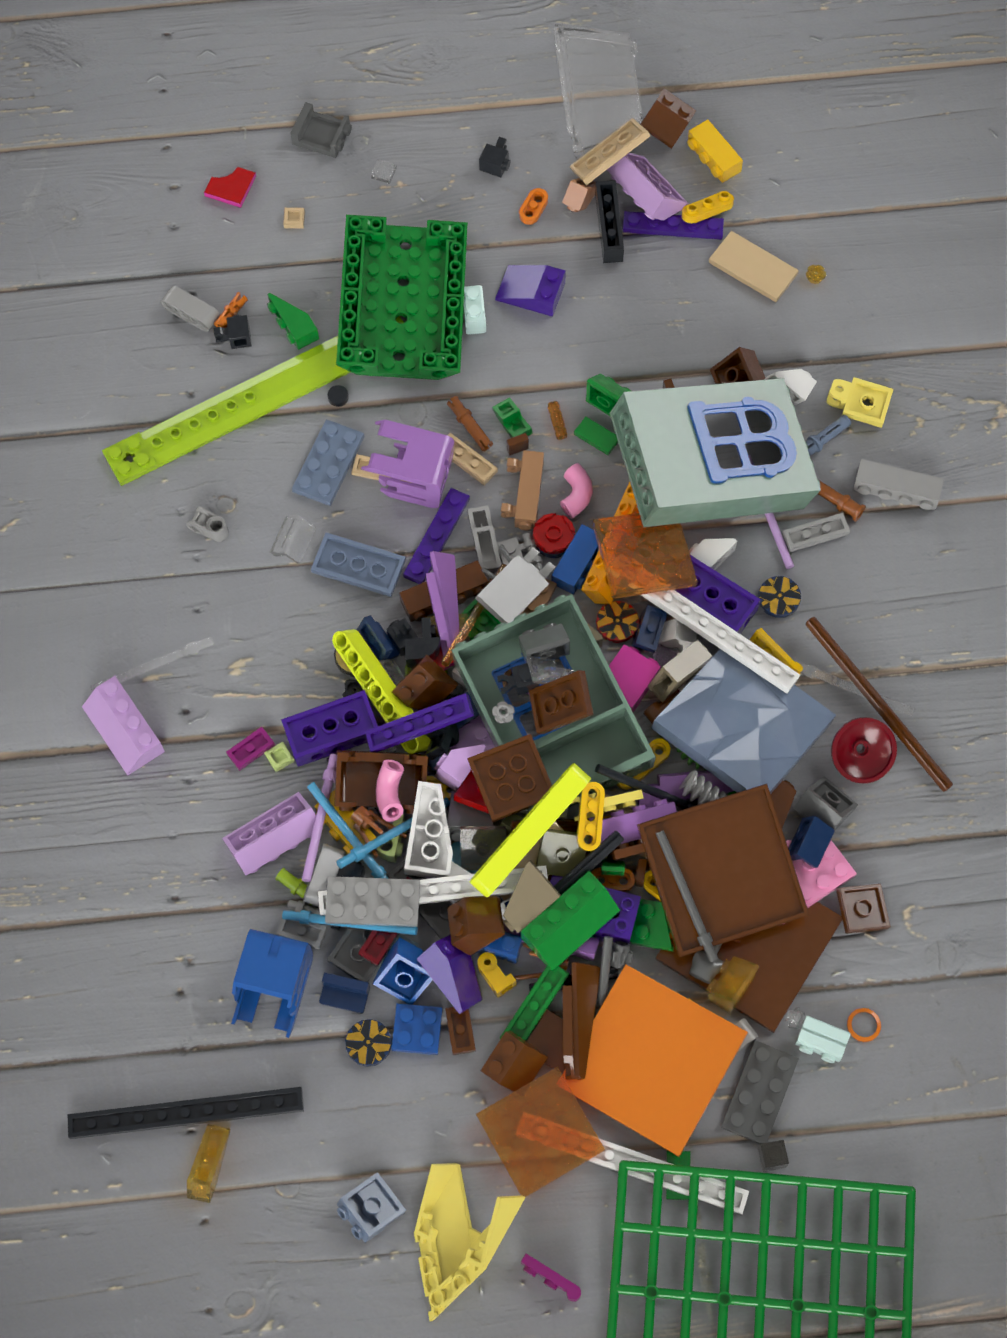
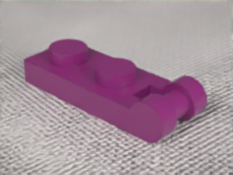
[521,1253,581,1302]

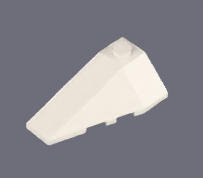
[404,781,453,878]

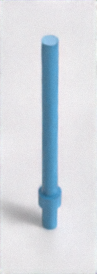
[307,782,389,879]
[336,798,450,869]
[282,910,418,935]

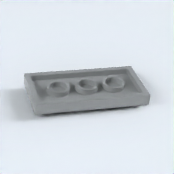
[325,876,420,927]

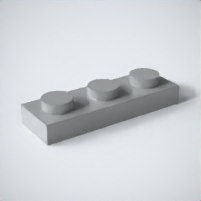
[782,513,850,552]

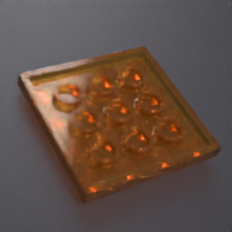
[592,513,698,599]
[476,1067,605,1197]

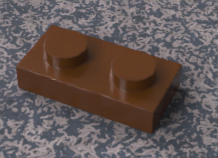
[445,1007,476,1055]

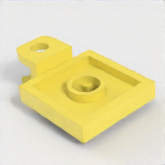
[826,377,893,428]
[571,789,644,821]

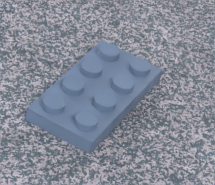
[292,419,365,506]
[311,533,406,597]

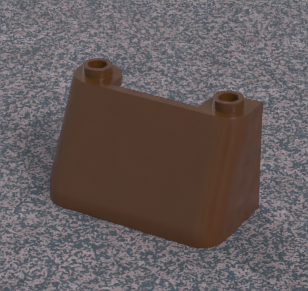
[334,750,428,814]

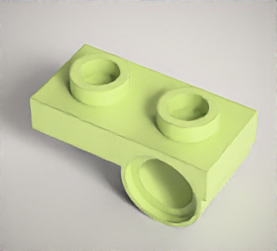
[376,814,407,863]

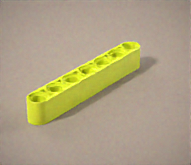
[332,629,431,754]
[469,763,591,898]

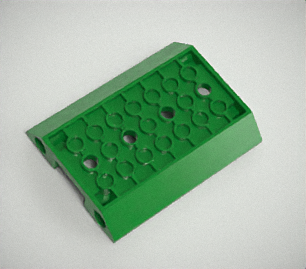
[336,214,468,380]

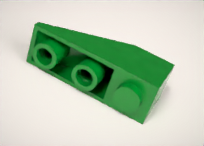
[267,293,319,350]

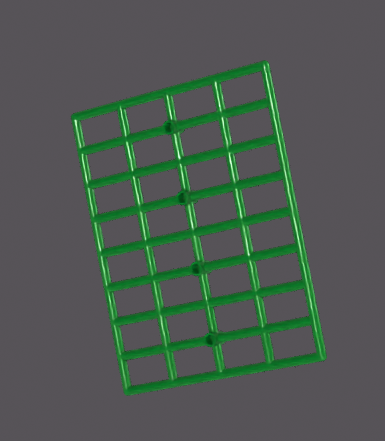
[606,1160,916,1338]

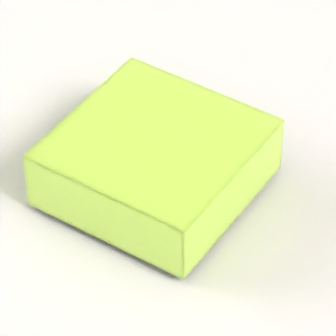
[264,742,295,772]

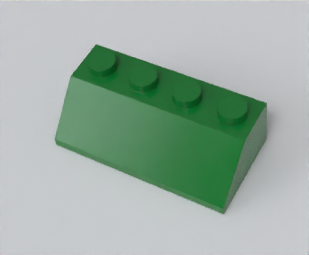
[586,373,631,417]
[521,871,620,972]

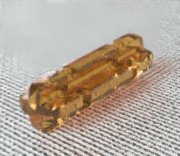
[548,401,567,440]

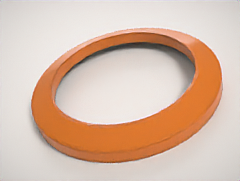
[847,1008,881,1042]

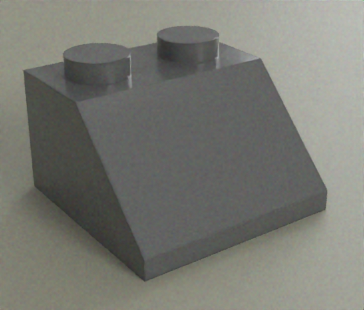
[519,623,570,665]
[793,777,858,830]

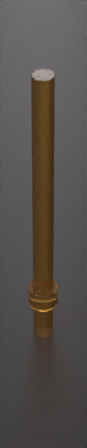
[441,564,507,667]

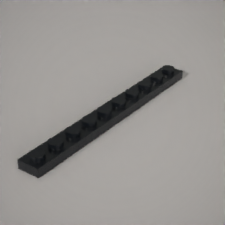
[67,1087,304,1139]

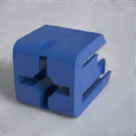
[231,929,313,1038]

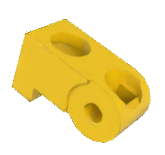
[477,952,517,998]

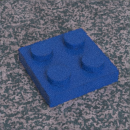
[392,1003,443,1055]

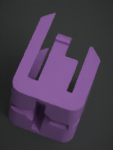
[361,420,455,508]

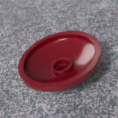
[831,717,897,784]

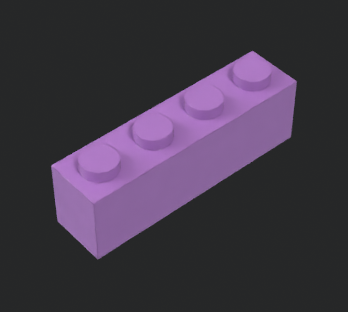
[588,799,677,851]

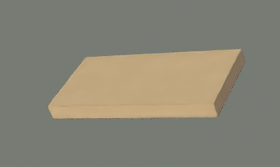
[570,118,650,185]
[709,231,799,302]

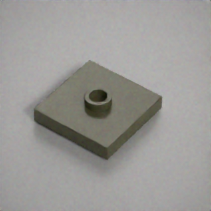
[536,829,589,877]

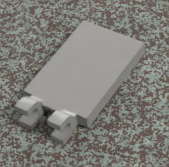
[475,547,555,624]

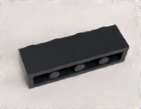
[595,180,624,264]

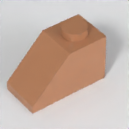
[562,178,596,212]

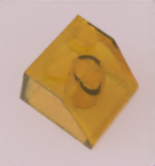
[707,956,760,1014]

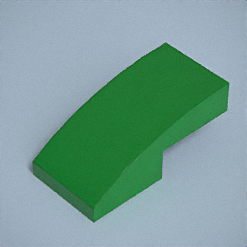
[492,397,533,438]
[601,860,625,876]

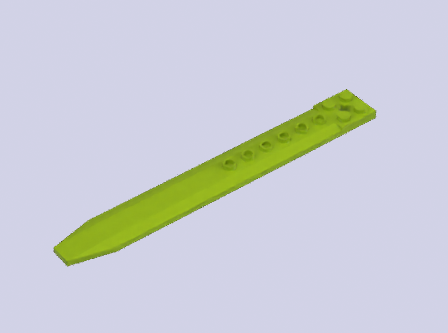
[102,316,404,486]

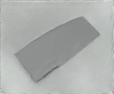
[467,505,501,570]

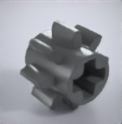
[610,941,634,969]

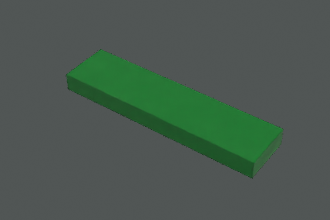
[500,966,570,1041]

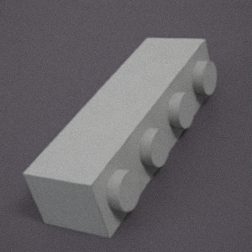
[853,459,944,510]

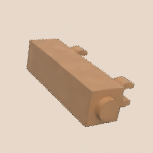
[501,450,544,531]

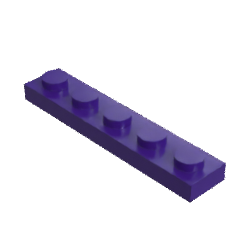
[623,211,724,240]
[403,488,470,584]
[365,693,474,753]

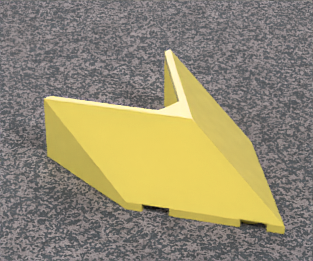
[414,1163,526,1321]

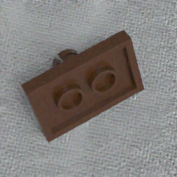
[529,670,594,734]

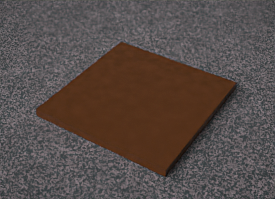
[637,784,810,957]
[655,902,842,1033]

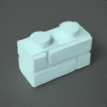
[463,285,486,334]
[795,1016,851,1063]

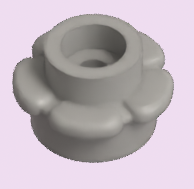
[492,702,515,723]

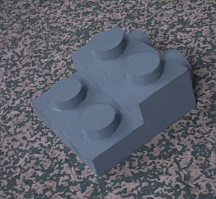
[337,1172,406,1243]

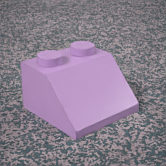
[434,744,486,791]

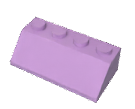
[607,153,689,220]
[82,676,165,775]
[222,792,316,875]

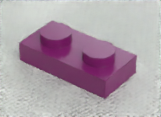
[226,727,275,771]

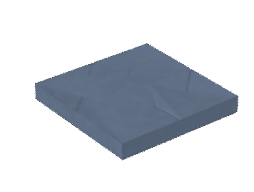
[651,649,836,794]

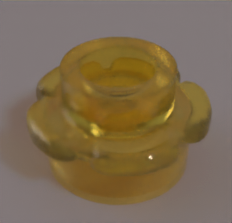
[806,265,826,284]

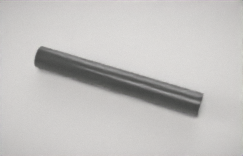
[597,936,613,1006]

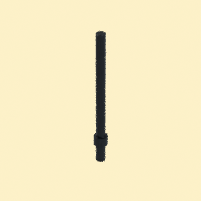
[595,764,697,810]

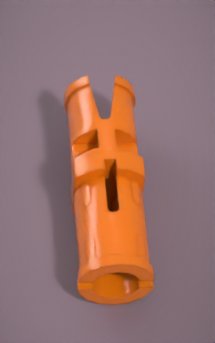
[214,292,248,328]

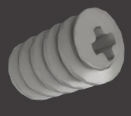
[679,770,726,806]

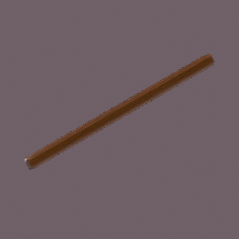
[806,617,953,792]

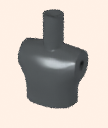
[689,944,724,984]

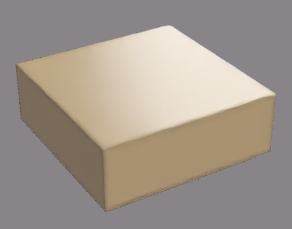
[283,207,305,229]

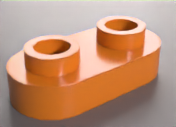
[519,188,548,225]
[591,867,635,892]

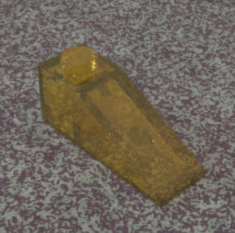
[187,1124,230,1203]

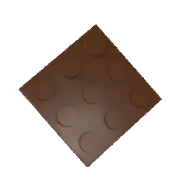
[467,734,552,822]

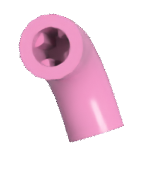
[560,463,593,519]
[376,760,404,822]

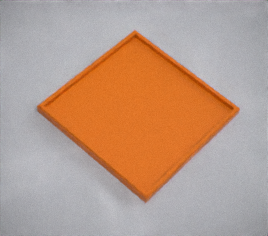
[556,964,748,1157]

